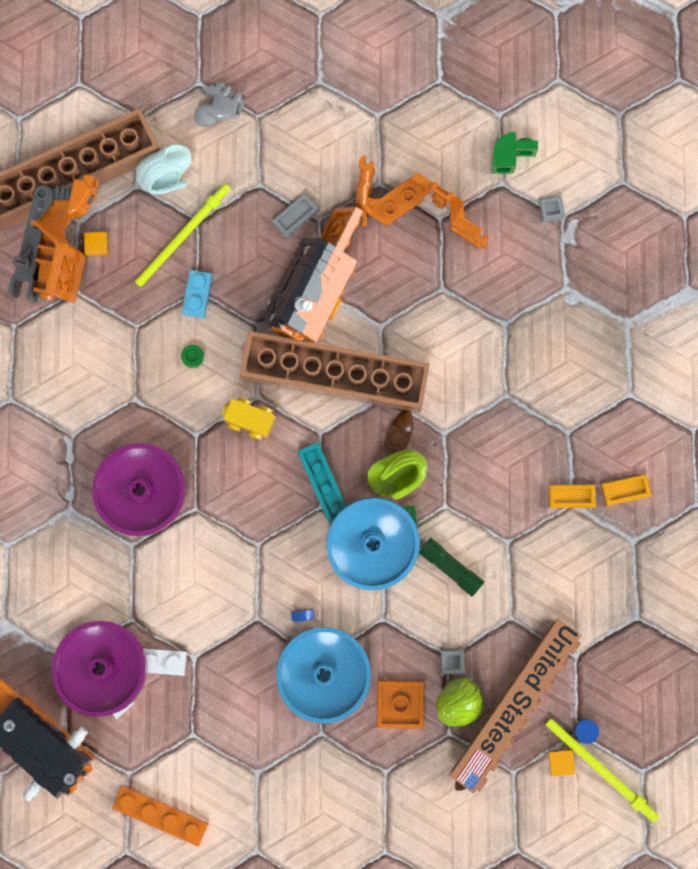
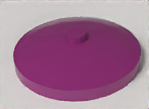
[92,443,186,536]
[52,621,147,717]

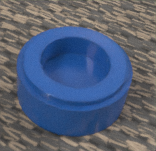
[290,608,315,622]
[574,719,599,744]

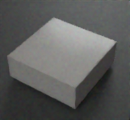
[538,196,565,223]
[440,650,465,674]

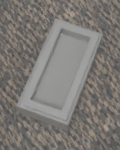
[271,193,320,239]

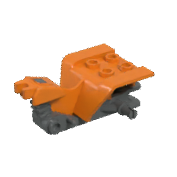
[8,174,99,303]

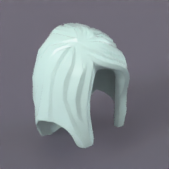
[136,144,191,194]

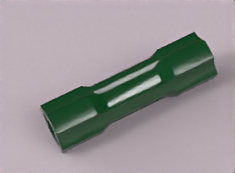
[419,537,485,597]

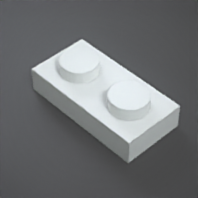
[143,648,187,676]

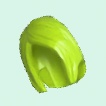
[367,449,427,499]
[436,677,485,727]

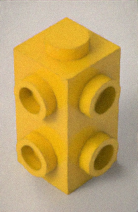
[222,397,276,440]

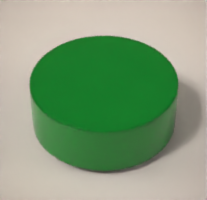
[181,345,205,368]

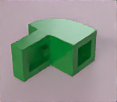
[491,132,538,174]

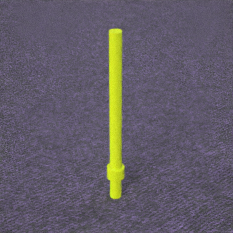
[134,183,231,288]
[545,718,659,823]

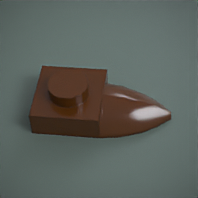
[383,410,413,452]

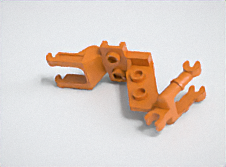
[355,156,489,249]

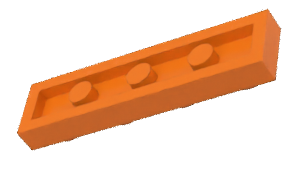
[112,785,209,847]

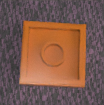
[377,680,424,729]

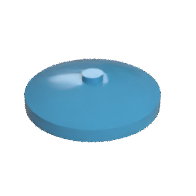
[326,497,420,590]
[276,627,371,724]

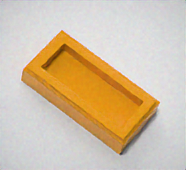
[600,474,652,507]
[548,485,596,508]

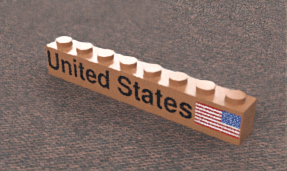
[448,619,582,793]

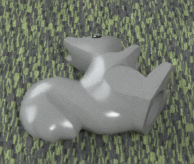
[194,82,245,128]

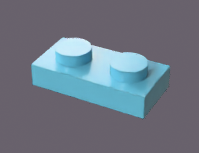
[182,270,213,319]

